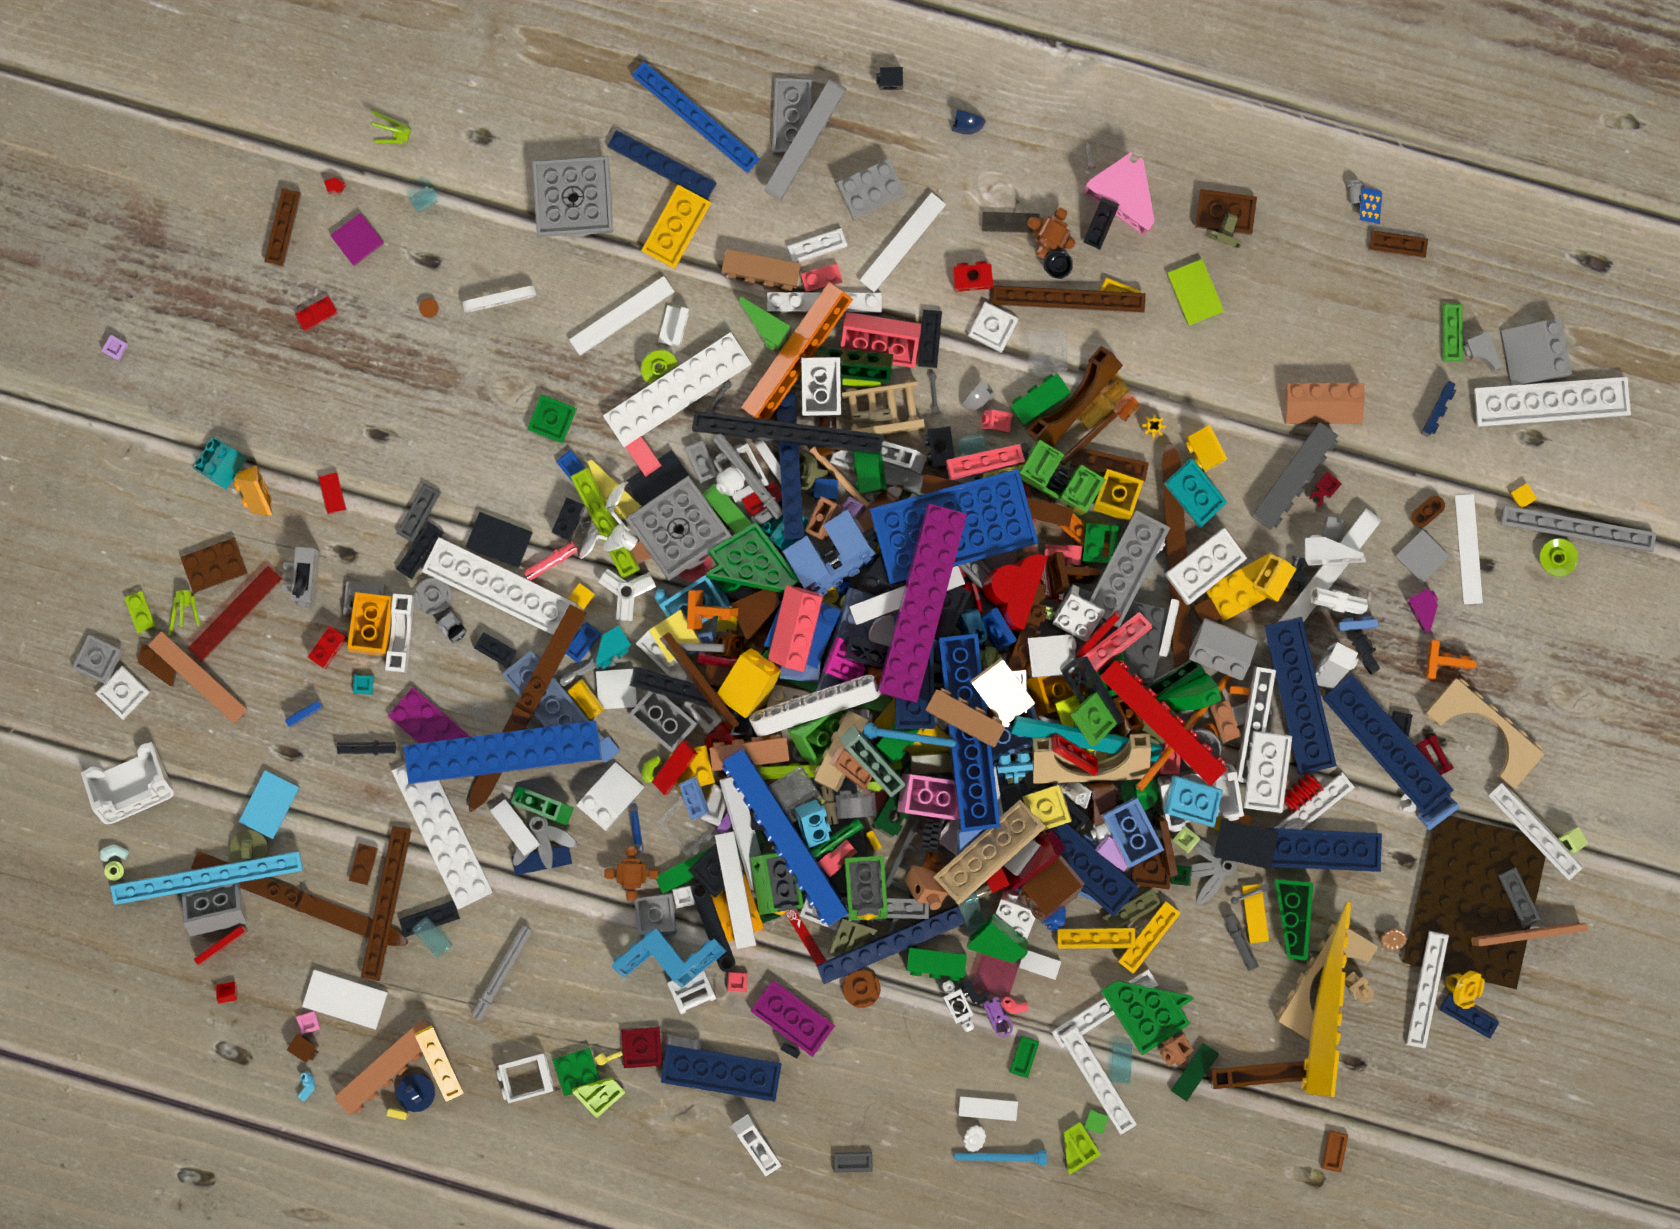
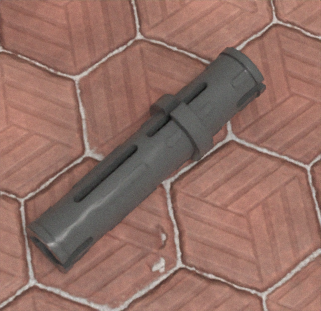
[1223,913,1259,971]

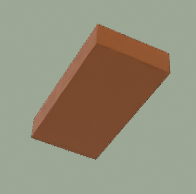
[1321,1130,1349,1173]

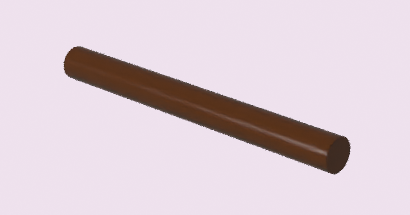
[1060,411,1117,466]

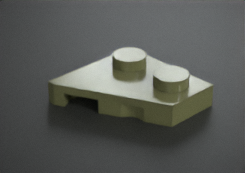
[827,917,877,957]

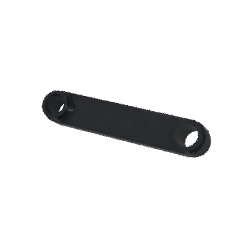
[691,882,736,972]

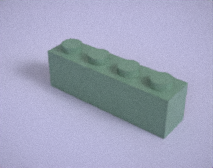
[839,725,906,797]

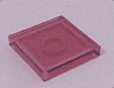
[972,954,1021,997]

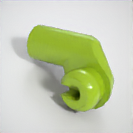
[641,755,662,783]

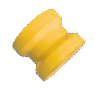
[823,586,839,604]

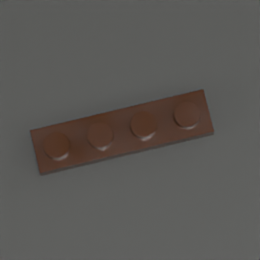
[264,188,301,267]
[1070,448,1149,482]

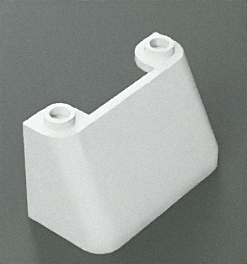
[81,742,174,824]
[1157,764,1244,832]

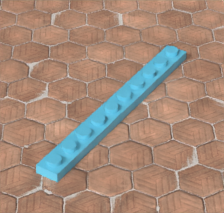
[110,851,304,905]

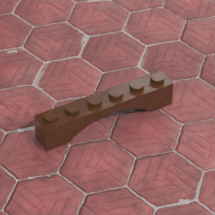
[1027,346,1123,447]
[1209,1061,1307,1089]

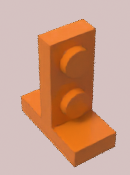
[687,589,738,629]
[1425,640,1477,680]

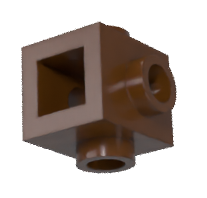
[714,629,745,658]

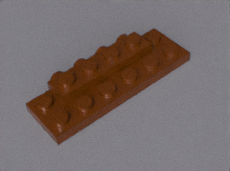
[1005,584,1047,671]

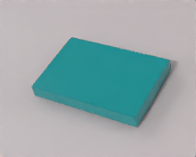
[1164,458,1227,527]

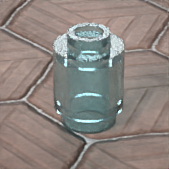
[409,186,439,213]
[957,432,986,455]

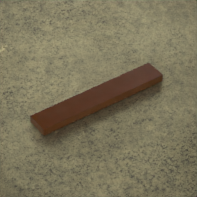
[659,632,739,730]

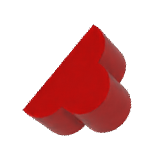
[982,554,1048,633]

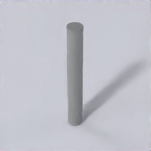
[666,643,724,652]

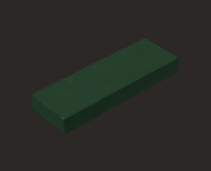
[1170,1043,1219,1102]

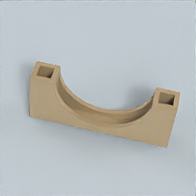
[1424,678,1544,789]
[1032,734,1151,784]
[1276,922,1378,1041]

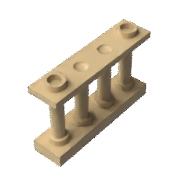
[842,379,925,435]

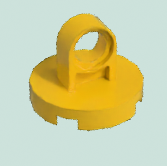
[1446,971,1485,1009]

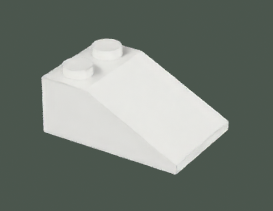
[802,357,841,416]
[1028,635,1076,677]
[576,762,644,831]

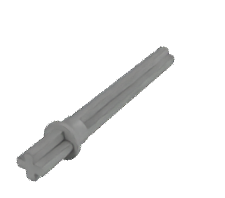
[713,433,783,520]
[471,925,532,1021]

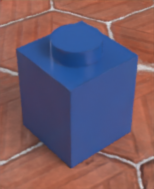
[810,478,838,501]

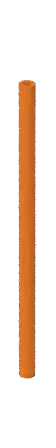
[1136,674,1232,791]

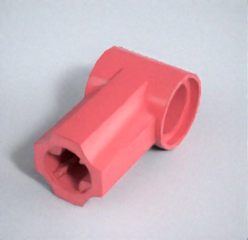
[1044,544,1083,566]
[818,839,857,877]

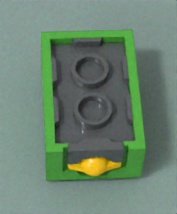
[750,853,804,915]
[845,856,888,921]

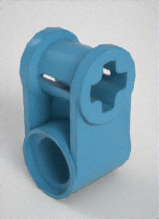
[958,607,987,643]

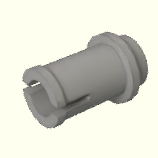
[1347,180,1363,204]
[749,507,774,528]

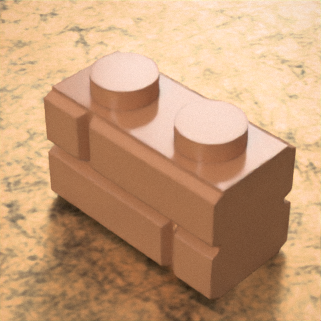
[804,496,844,541]
[1209,700,1241,743]

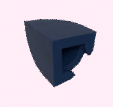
[952,109,986,135]

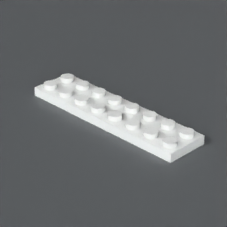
[603,332,751,447]
[1474,377,1631,427]
[422,537,577,635]
[392,764,493,910]

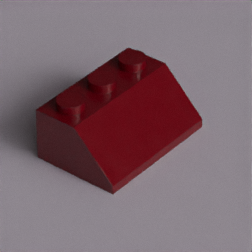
[1004,829,1066,891]

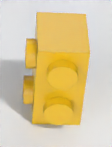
[1252,554,1296,602]

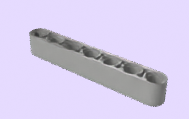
[764,79,847,201]

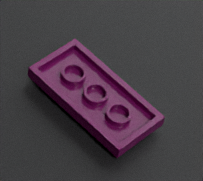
[388,687,471,743]
[750,980,835,1057]

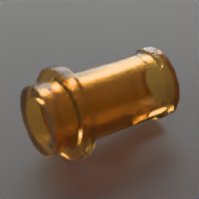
[1116,397,1140,422]

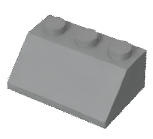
[1189,618,1258,680]
[182,882,247,936]

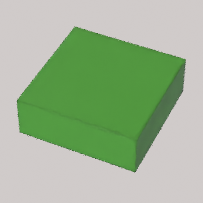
[1084,1109,1109,1135]

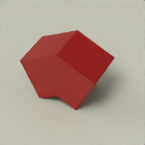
[324,177,346,195]

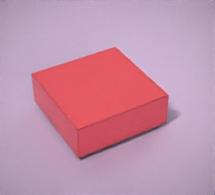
[727,971,748,992]

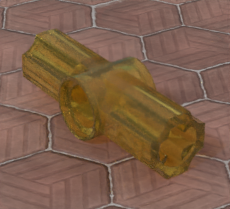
[1078,378,1130,430]

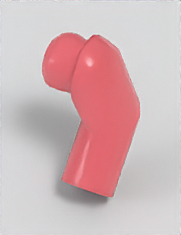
[1001,997,1029,1014]

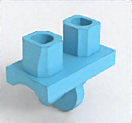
[996,751,1033,783]

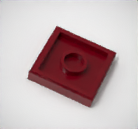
[621,1027,663,1068]

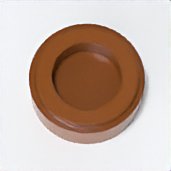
[419,298,439,318]

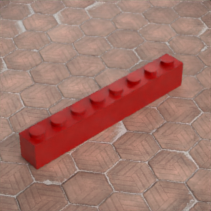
[1100,660,1227,786]

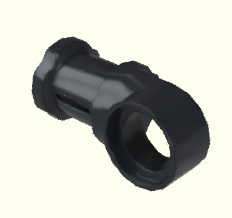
[1285,556,1307,594]
[1351,634,1380,675]

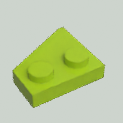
[571,1077,626,1118]
[1064,1121,1101,1175]

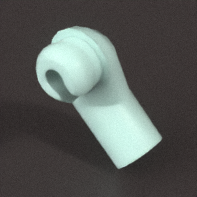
[99,844,129,861]

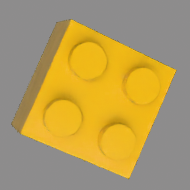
[1094,469,1144,522]

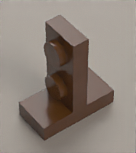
[1047,552,1100,595]

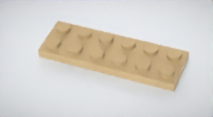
[934,800,1046,905]

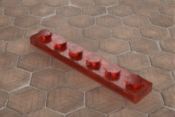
[188,566,283,662]

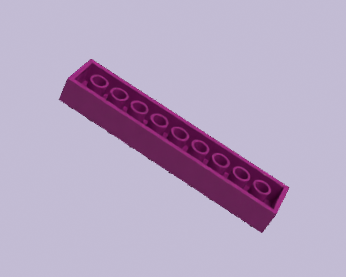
[877,504,967,703]

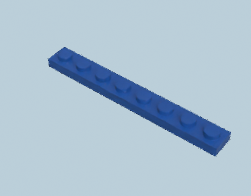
[632,62,760,174]

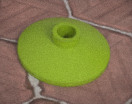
[640,349,678,384]
[1540,538,1578,577]

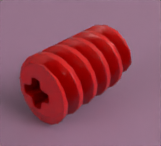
[1284,774,1324,814]

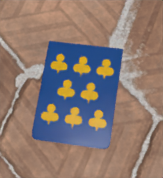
[1359,187,1382,224]

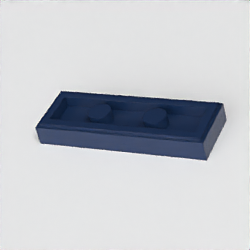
[512,846,573,876]
[1439,993,1500,1039]

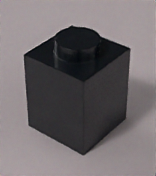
[731,716,760,741]

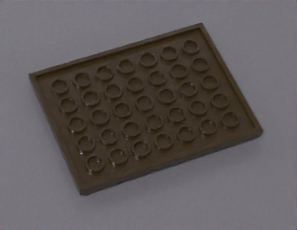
[1402,816,1546,990]

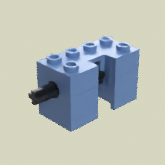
[783,510,879,595]

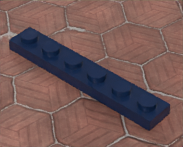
[607,130,717,200]

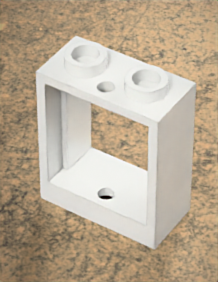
[714,443,769,504]
[497,1053,555,1103]

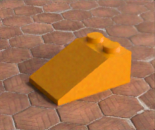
[233,465,272,516]
[347,592,393,657]
[1026,673,1086,716]
[711,874,764,942]

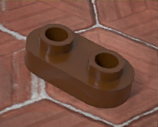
[1410,496,1445,528]

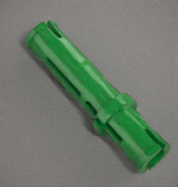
[810,818,864,860]

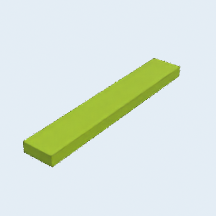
[570,468,640,579]

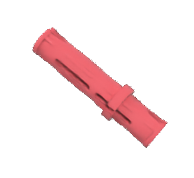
[523,541,578,581]

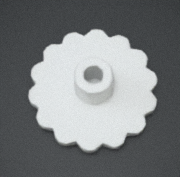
[963,1125,986,1152]

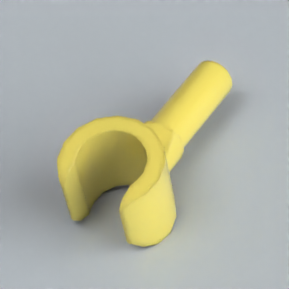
[595,1051,623,1065]

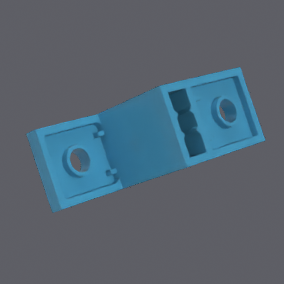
[611,929,727,988]

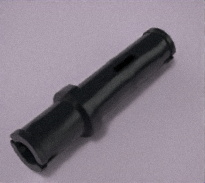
[337,740,396,756]

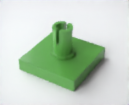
[1071,692,1117,746]

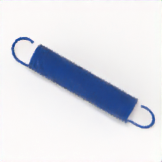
[629,803,643,853]

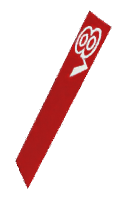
[785,910,826,965]

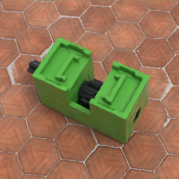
[1012,440,1106,516]

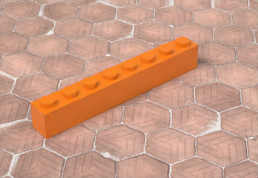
[741,282,853,420]

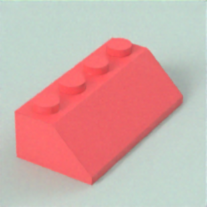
[841,312,922,368]
[768,585,824,672]

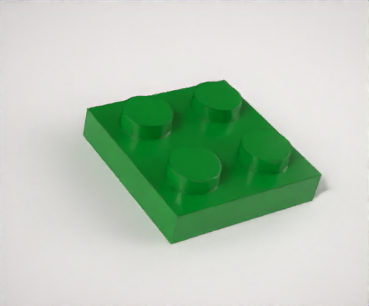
[527,394,577,444]
[553,1047,600,1097]

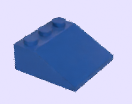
[764,602,841,668]

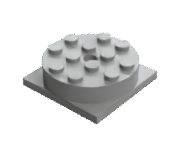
[532,156,614,238]
[625,476,732,581]

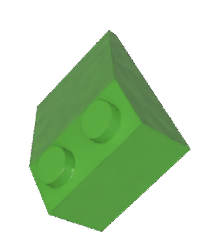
[739,297,791,351]
[788,709,848,765]

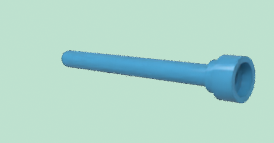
[864,723,956,747]
[953,1150,1047,1166]

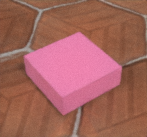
[296,1011,321,1035]

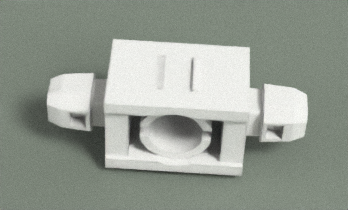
[943,980,974,1032]

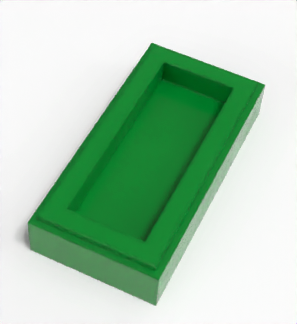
[1009,1036,1040,1079]

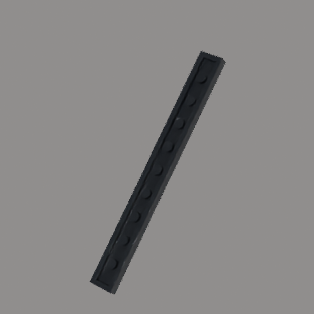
[692,411,884,455]

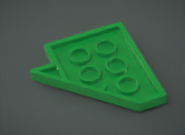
[706,522,800,593]
[1100,980,1194,1056]

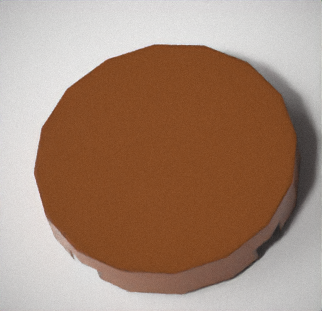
[843,969,881,1008]

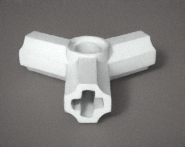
[598,569,656,621]

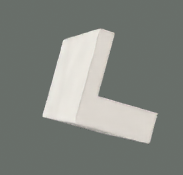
[658,305,690,348]

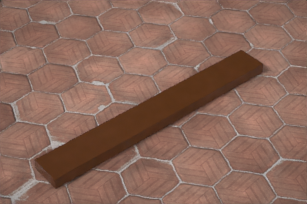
[992,285,1146,313]
[920,474,1074,527]
[361,826,412,981]

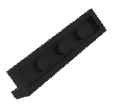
[844,636,889,669]
[1060,656,1124,725]

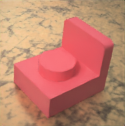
[981,410,1012,433]

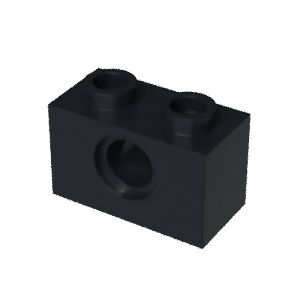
[924,426,955,469]
[551,497,585,542]

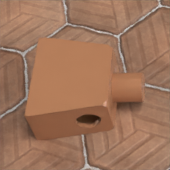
[904,866,948,910]

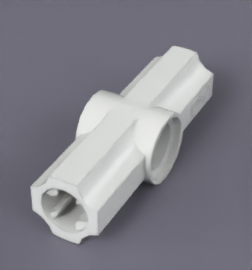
[1310,587,1368,615]

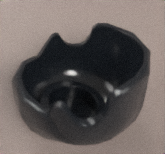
[1044,250,1073,279]

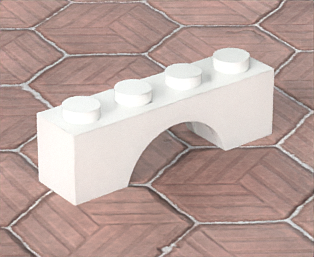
[385,594,415,673]

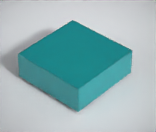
[353,674,374,695]

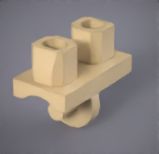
[1345,971,1374,1003]

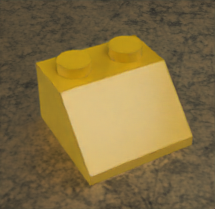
[1185,425,1227,473]
[670,745,715,792]

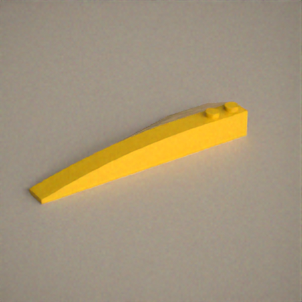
[1301,902,1351,1097]

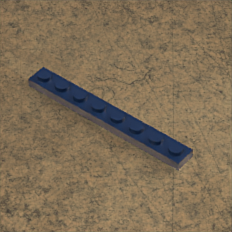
[777,393,804,541]
[816,905,965,984]

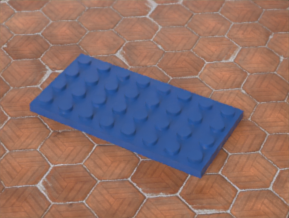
[869,469,1038,584]

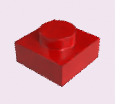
[216,981,237,1004]

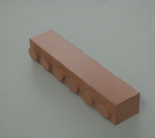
[334,1019,439,1115]

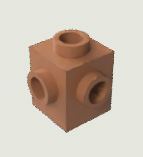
[1158,1034,1194,1067]

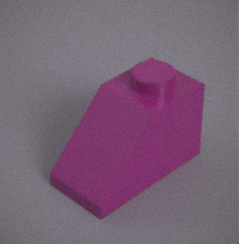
[1406,588,1438,634]

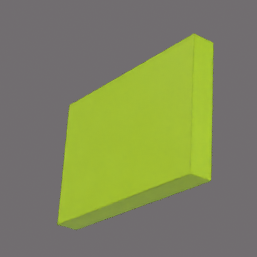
[1167,259,1224,326]

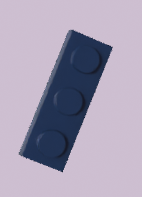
[1421,381,1456,437]

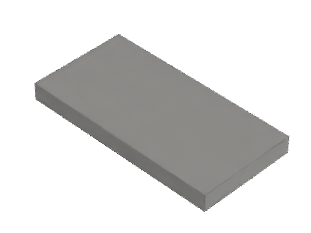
[772,78,813,155]

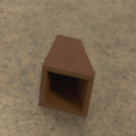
[731,589,783,641]
[1018,855,1085,923]

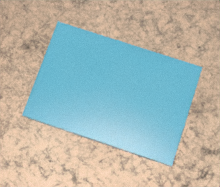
[239,770,300,839]
[1164,776,1223,827]

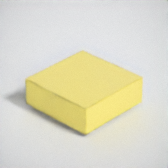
[387,1107,409,1120]

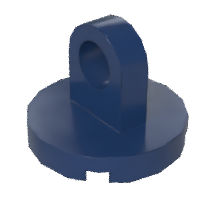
[396,1073,435,1112]

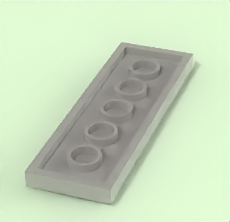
[1089,510,1170,628]

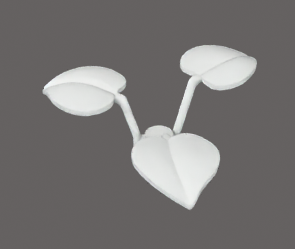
[579,481,638,559]

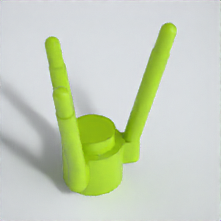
[371,110,411,145]
[168,590,200,636]

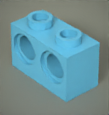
[795,800,831,848]

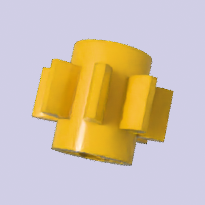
[1142,414,1166,439]

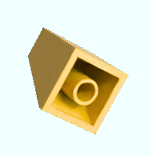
[717,648,781,718]

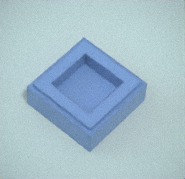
[600,736,620,763]

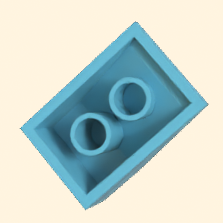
[660,575,731,624]

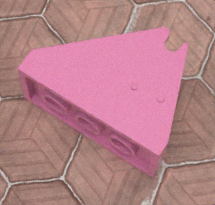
[1083,152,1155,237]

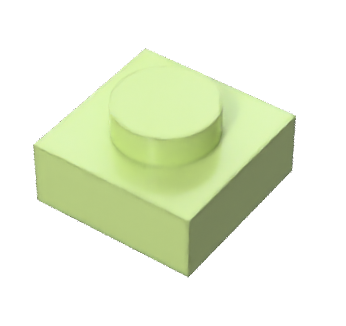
[1172,826,1200,854]

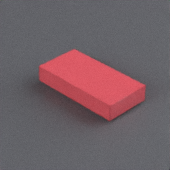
[625,436,661,476]

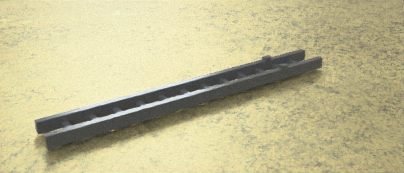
[866,772,951,941]

